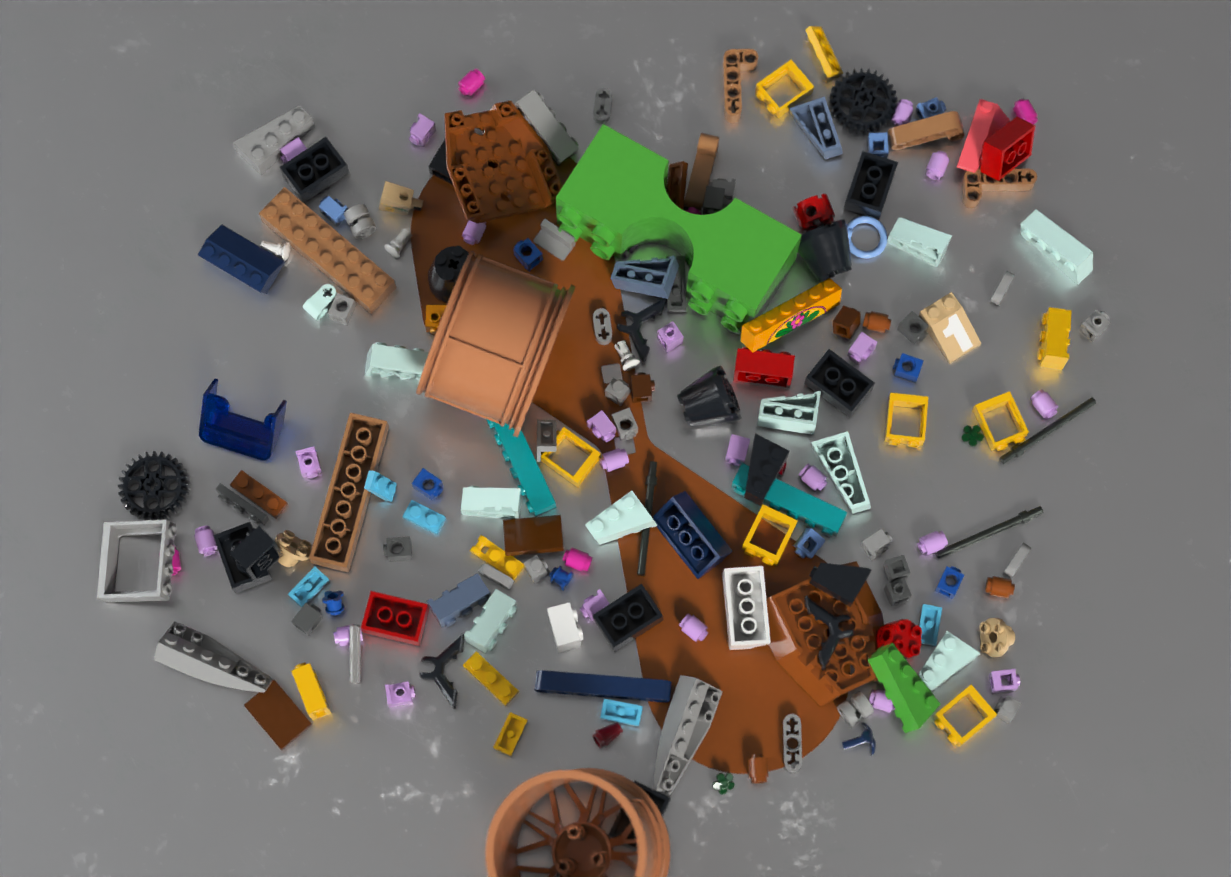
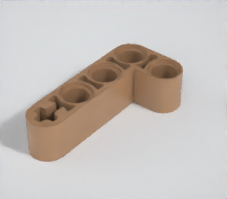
[723,49,759,123]
[888,111,965,150]
[684,133,719,211]
[962,168,1037,208]

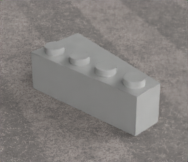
[515,90,579,166]
[233,105,315,175]

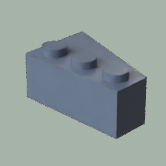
[789,97,843,160]
[611,256,679,299]
[427,573,491,627]

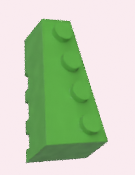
[868,643,940,733]

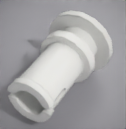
[384,228,412,258]
[260,240,291,261]
[614,340,640,371]

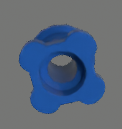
[549,566,574,591]
[322,591,345,616]

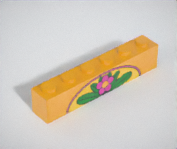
[741,278,842,352]

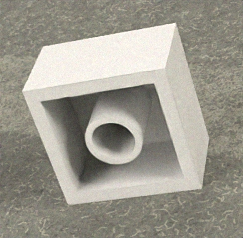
[547,602,583,653]

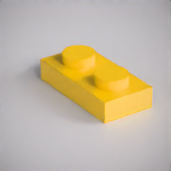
[493,712,528,757]

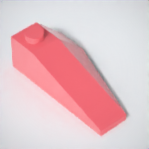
[957,99,1010,173]

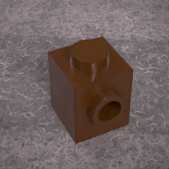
[833,305,861,339]
[631,372,655,403]

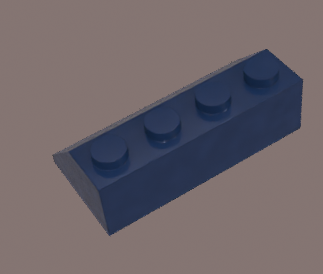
[198,224,285,294]
[652,491,733,579]

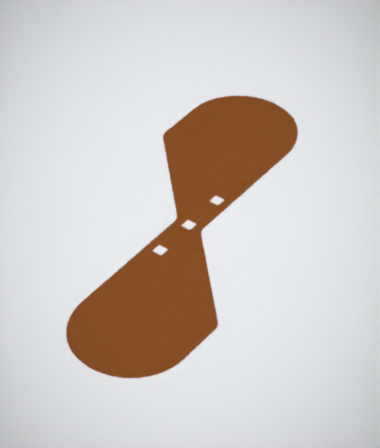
[410,158,850,774]

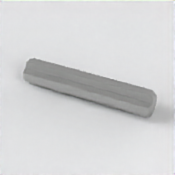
[350,624,361,683]

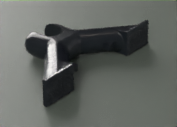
[617,298,666,365]
[804,595,854,670]
[419,633,465,709]

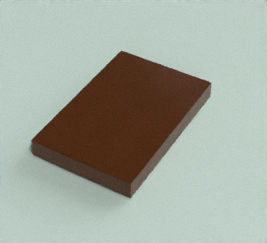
[503,515,564,556]
[244,680,312,750]

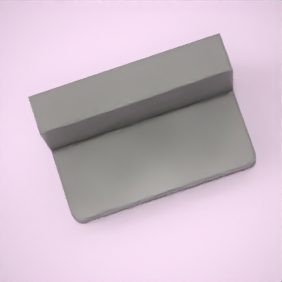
[533,219,576,261]
[537,420,557,462]

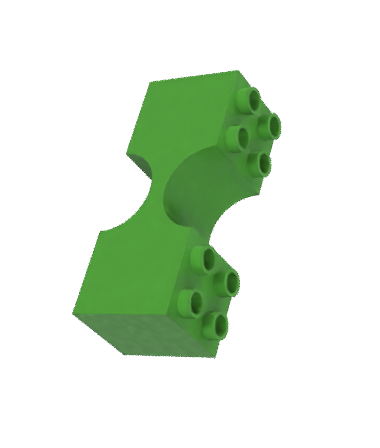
[556,124,802,334]

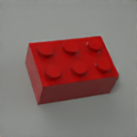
[980,117,1035,181]
[733,347,795,388]
[361,591,429,646]

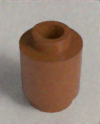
[863,311,891,333]
[985,576,1015,598]
[747,754,769,784]

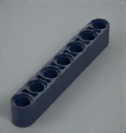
[534,670,672,703]

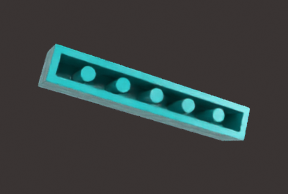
[486,419,556,517]
[731,463,847,537]

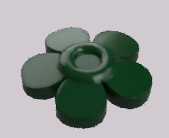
[961,425,984,446]
[713,773,735,794]

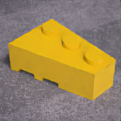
[1037,307,1072,370]

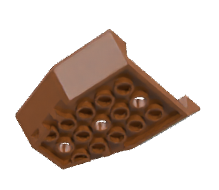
[444,100,563,224]
[766,561,884,707]

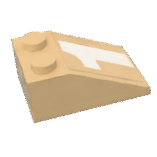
[919,292,981,364]

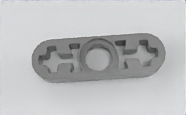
[783,714,802,773]

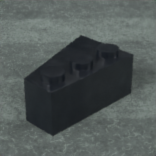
[744,433,790,506]

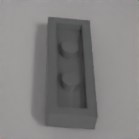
[666,256,686,312]
[216,483,269,525]

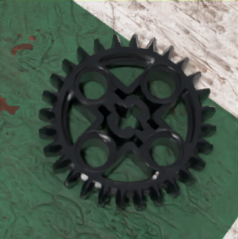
[829,68,898,135]
[118,451,190,520]

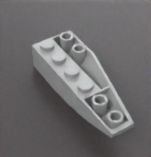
[154,621,273,693]
[653,675,723,797]

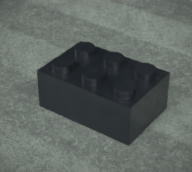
[280,137,349,203]
[844,151,898,220]
[804,349,875,418]
[213,522,272,594]
[230,526,283,582]
[592,584,664,652]
[608,781,671,851]

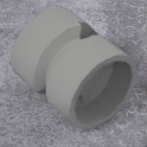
[344,204,376,239]
[837,691,874,728]

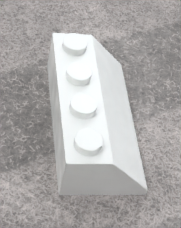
[722,566,771,650]

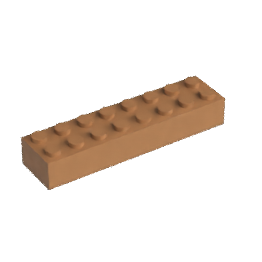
[259,187,397,314]
[309,413,389,573]

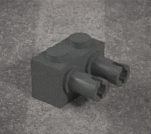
[702,186,733,215]

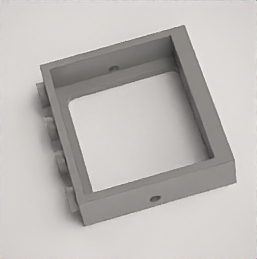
[97,520,177,602]

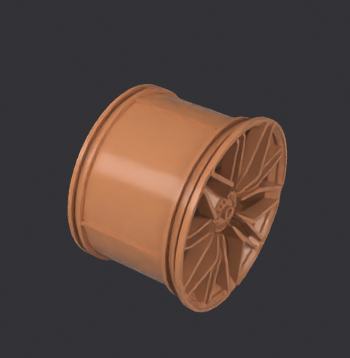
[416,251,575,438]
[485,768,671,877]

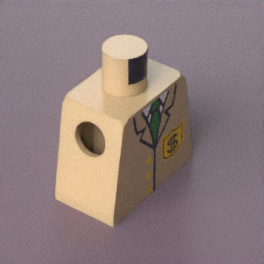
[379,181,423,215]

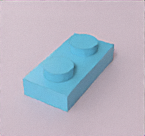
[364,470,397,502]
[402,500,446,535]
[288,566,330,608]
[919,604,942,647]
[600,699,643,727]

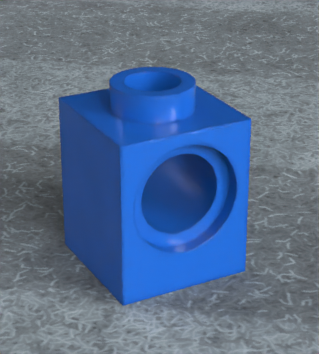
[513,238,543,271]
[893,353,924,383]
[412,468,443,500]
[935,566,964,599]

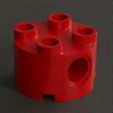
[793,194,835,232]
[876,619,922,659]

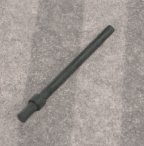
[999,397,1096,464]
[637,461,657,576]
[935,506,1043,559]

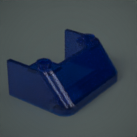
[199,379,287,461]

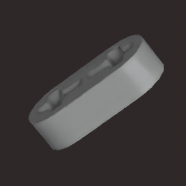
[593,88,612,124]
[990,271,1015,305]
[593,308,612,345]
[1004,543,1031,578]
[478,563,515,590]

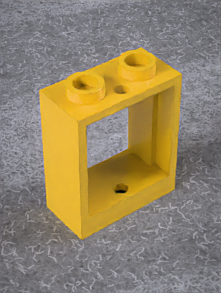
[755,60,814,118]
[972,391,1029,451]
[884,393,928,448]
[541,427,601,488]
[742,504,798,566]
[291,662,331,720]
[933,685,997,747]

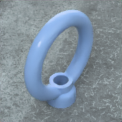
[847,216,887,259]

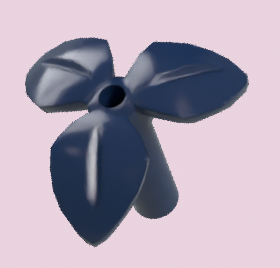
[842,722,876,756]

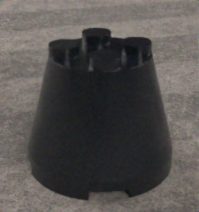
[798,219,852,282]
[428,246,469,304]
[677,365,742,427]

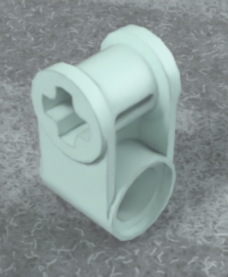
[303,284,337,321]

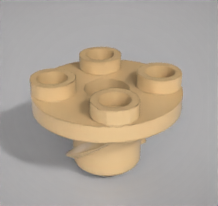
[275,530,312,567]
[979,618,1015,657]

